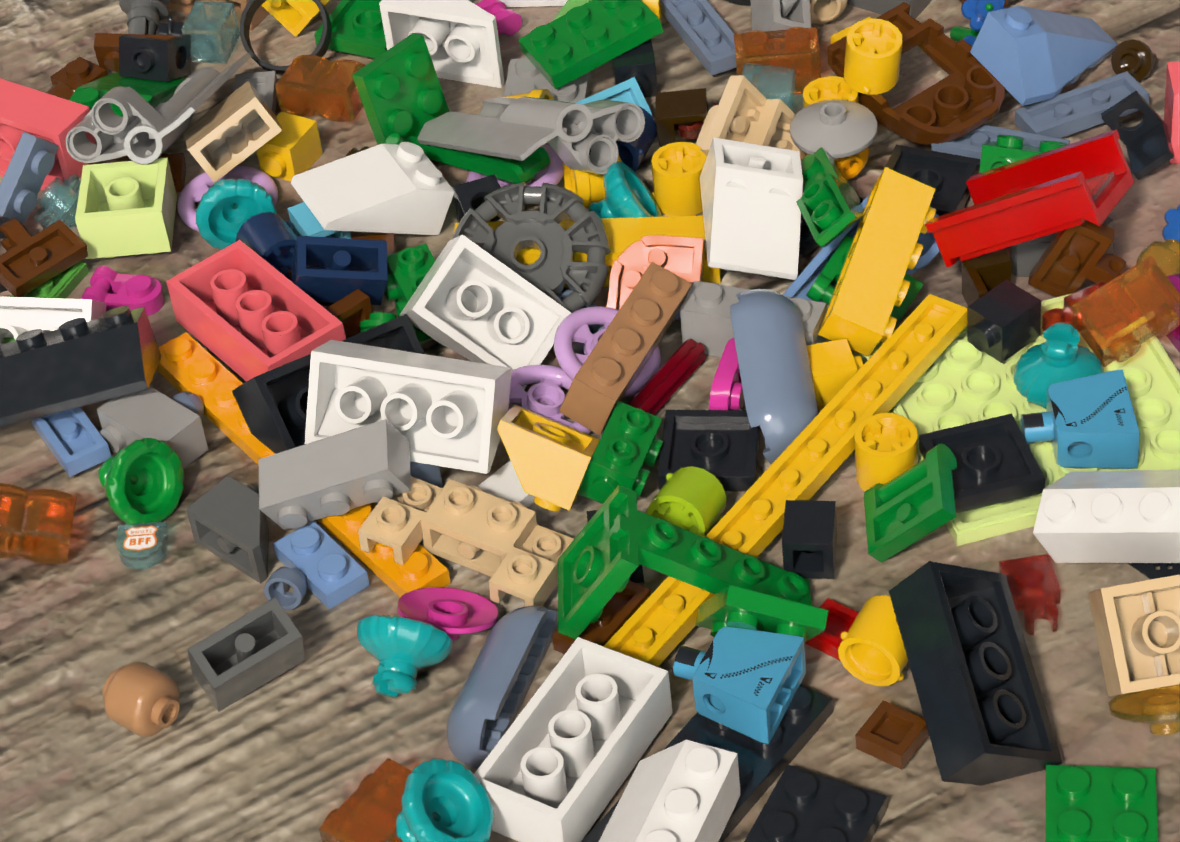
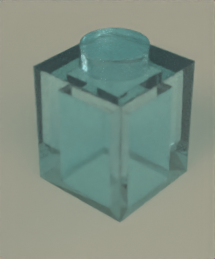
[181,1,240,64]

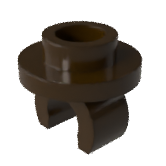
[1111,39,1157,81]

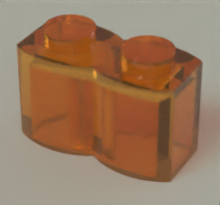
[275,55,366,122]
[0,483,77,564]

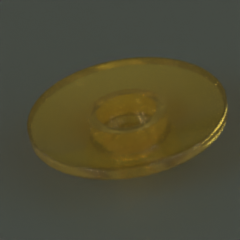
[1109,685,1180,735]

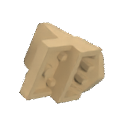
[695,75,806,160]

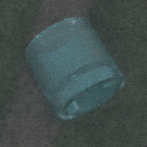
[742,63,796,110]

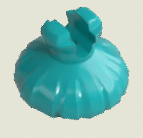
[588,161,662,218]
[196,178,277,250]
[1014,322,1105,409]
[357,614,453,698]
[396,758,494,842]

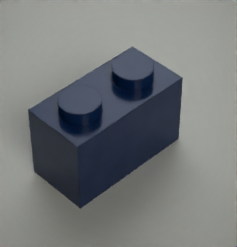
[292,236,388,305]

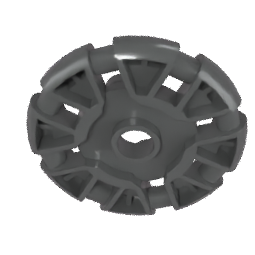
[452,182,610,313]

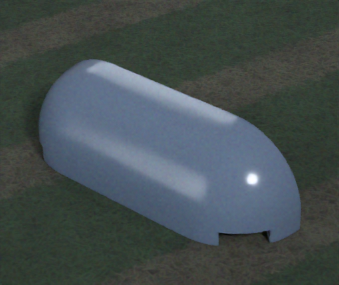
[730,289,818,464]
[447,606,558,769]

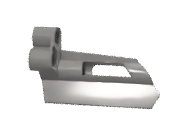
[65,52,252,164]
[417,96,645,174]

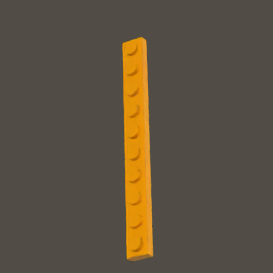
[156,332,451,597]

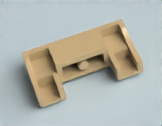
[358,476,574,610]

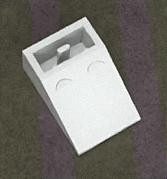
[700,137,803,280]

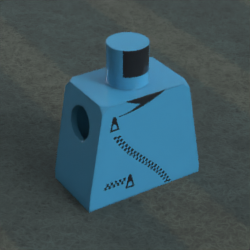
[1021,369,1140,469]
[673,626,806,744]

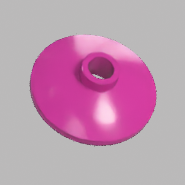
[397,587,498,641]

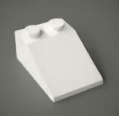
[379,0,505,88]
[291,142,454,235]
[400,234,571,389]

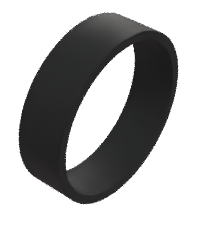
[240,0,332,76]

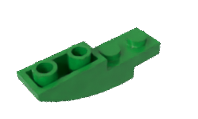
[796,147,863,247]

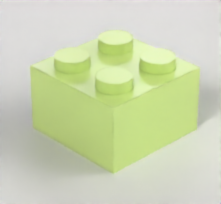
[75,157,177,259]

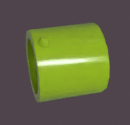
[646,466,726,537]

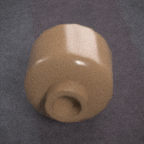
[103,661,180,737]

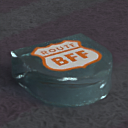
[116,521,169,569]

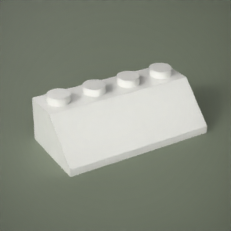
[305,340,512,474]
[1033,470,1180,563]
[599,740,741,842]

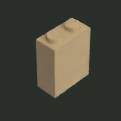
[183,81,282,183]

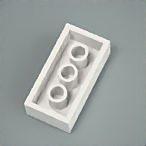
[474,637,673,842]

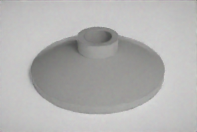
[790,99,878,159]

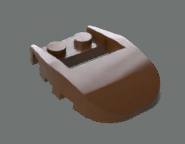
[828,2,1005,144]

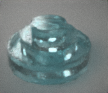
[33,174,81,229]

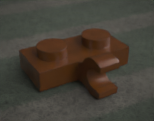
[0,218,88,297]
[1028,220,1126,297]

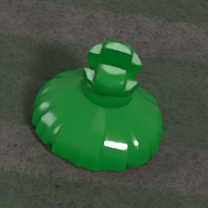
[98,438,184,527]

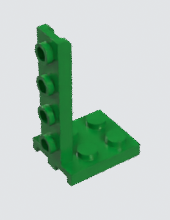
[352,33,551,184]
[558,485,812,639]

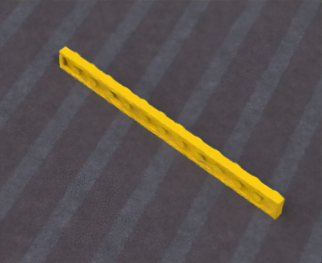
[603,294,967,667]

